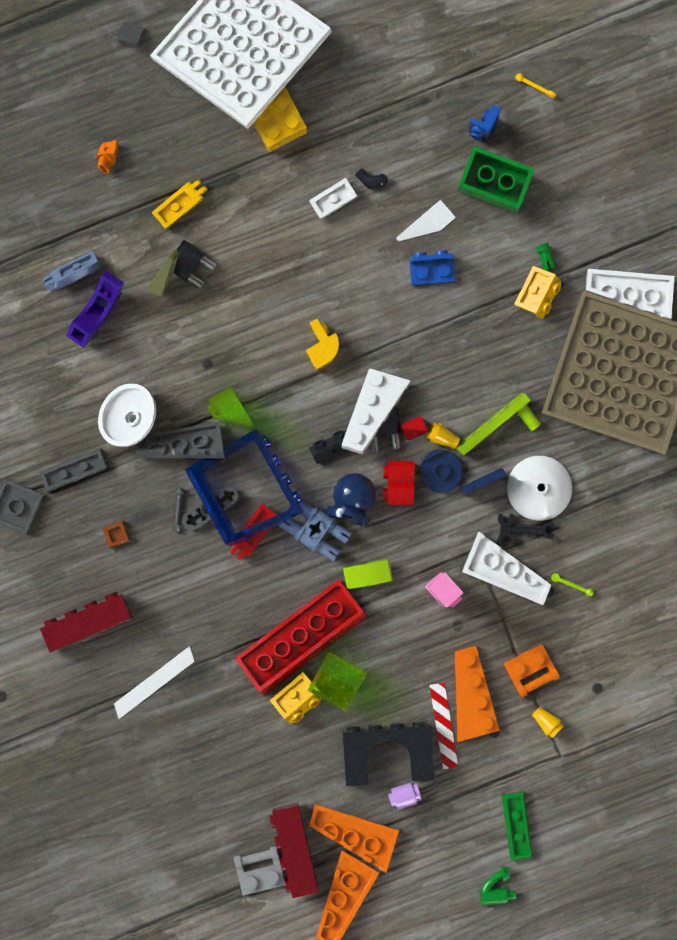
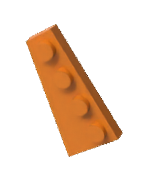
[455,646,500,742]
[316,850,380,940]

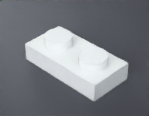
[309,178,357,220]

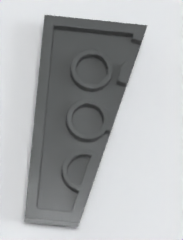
[135,422,225,458]

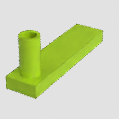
[455,393,541,456]

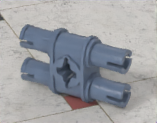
[279,497,353,563]

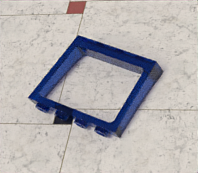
[184,429,304,547]

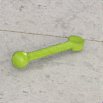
[551,573,594,597]

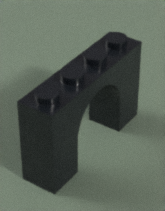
[342,722,434,786]

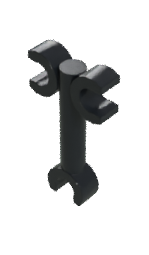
[497,514,554,545]

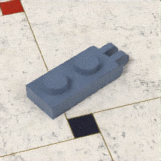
[43,251,101,291]

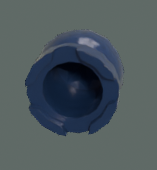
[327,473,376,527]

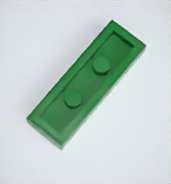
[501,791,533,861]

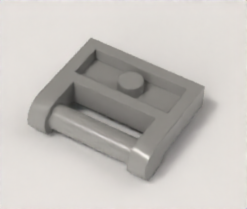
[234,846,285,896]

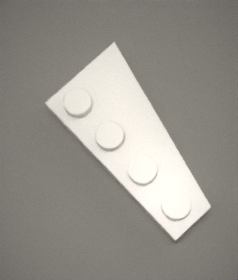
[342,368,410,454]

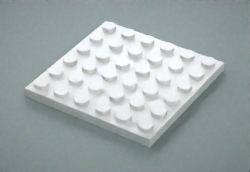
[150,0,332,129]

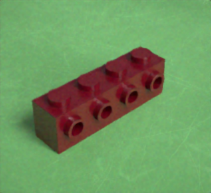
[40,592,133,653]
[269,803,319,898]

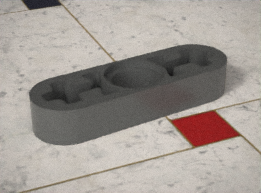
[182,486,239,530]

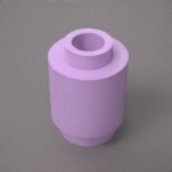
[388,783,422,810]

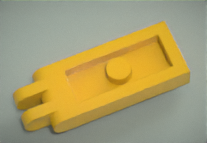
[152,179,208,230]

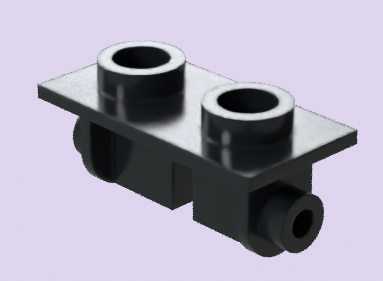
[309,430,350,464]

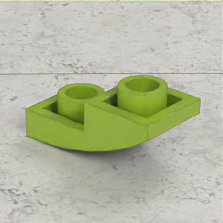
[343,559,393,589]

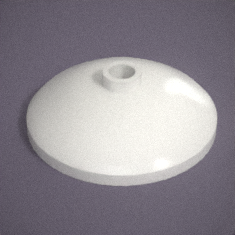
[98,384,156,447]
[507,456,572,521]

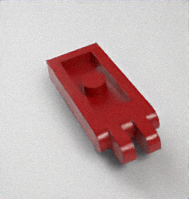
[230,504,279,561]

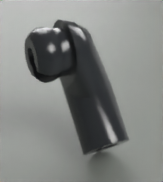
[355,168,388,189]

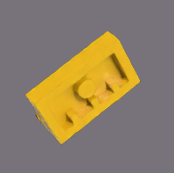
[514,266,561,319]
[270,672,324,724]

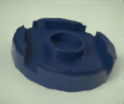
[419,450,463,493]

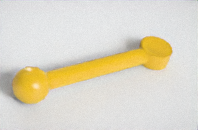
[515,73,556,99]

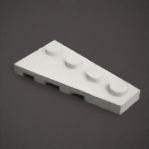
[586,269,675,320]
[462,532,551,605]

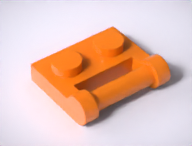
[503,643,560,698]

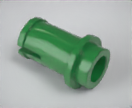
[536,243,557,271]

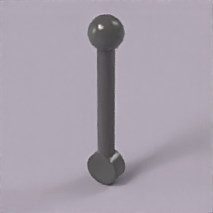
[172,487,184,533]

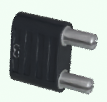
[173,240,216,288]
[370,408,401,452]

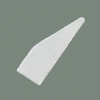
[396,200,456,241]

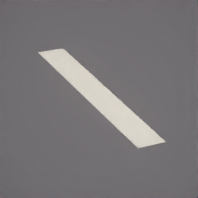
[114,646,194,719]

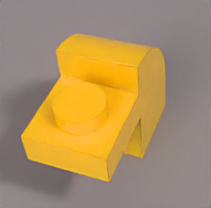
[306,319,339,371]

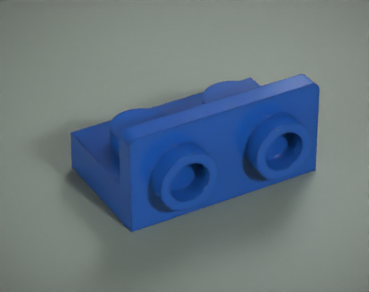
[469,104,501,142]
[409,250,455,286]

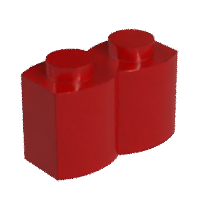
[383,461,414,506]

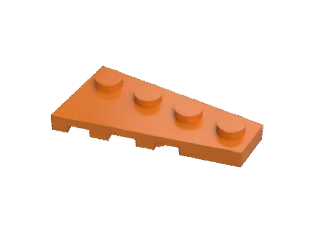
[309,803,399,873]

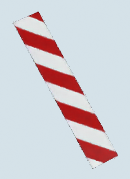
[430,683,458,769]

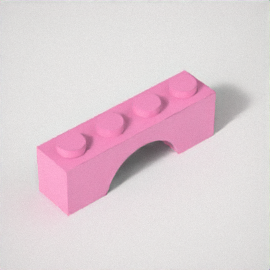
[424,572,463,608]

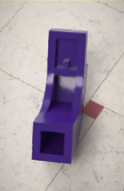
[66,271,124,348]

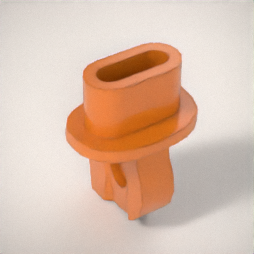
[96,140,119,174]

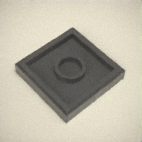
[0,478,45,535]

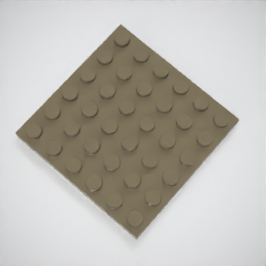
[541,290,677,455]

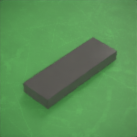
[39,448,109,492]

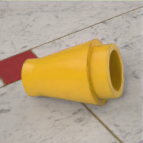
[426,422,460,449]
[532,706,564,738]

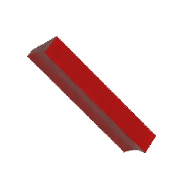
[235,579,367,696]

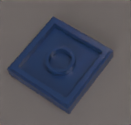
[460,468,506,495]

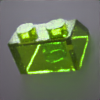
[207,387,255,430]
[308,651,367,712]

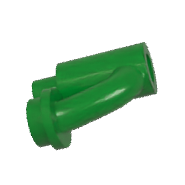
[480,865,516,906]

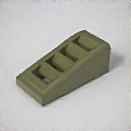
[147,250,179,296]

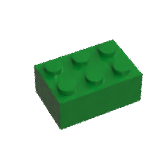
[457,146,535,214]

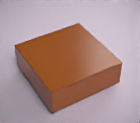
[102,521,130,548]

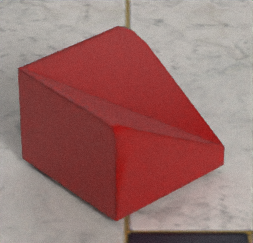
[401,416,428,441]

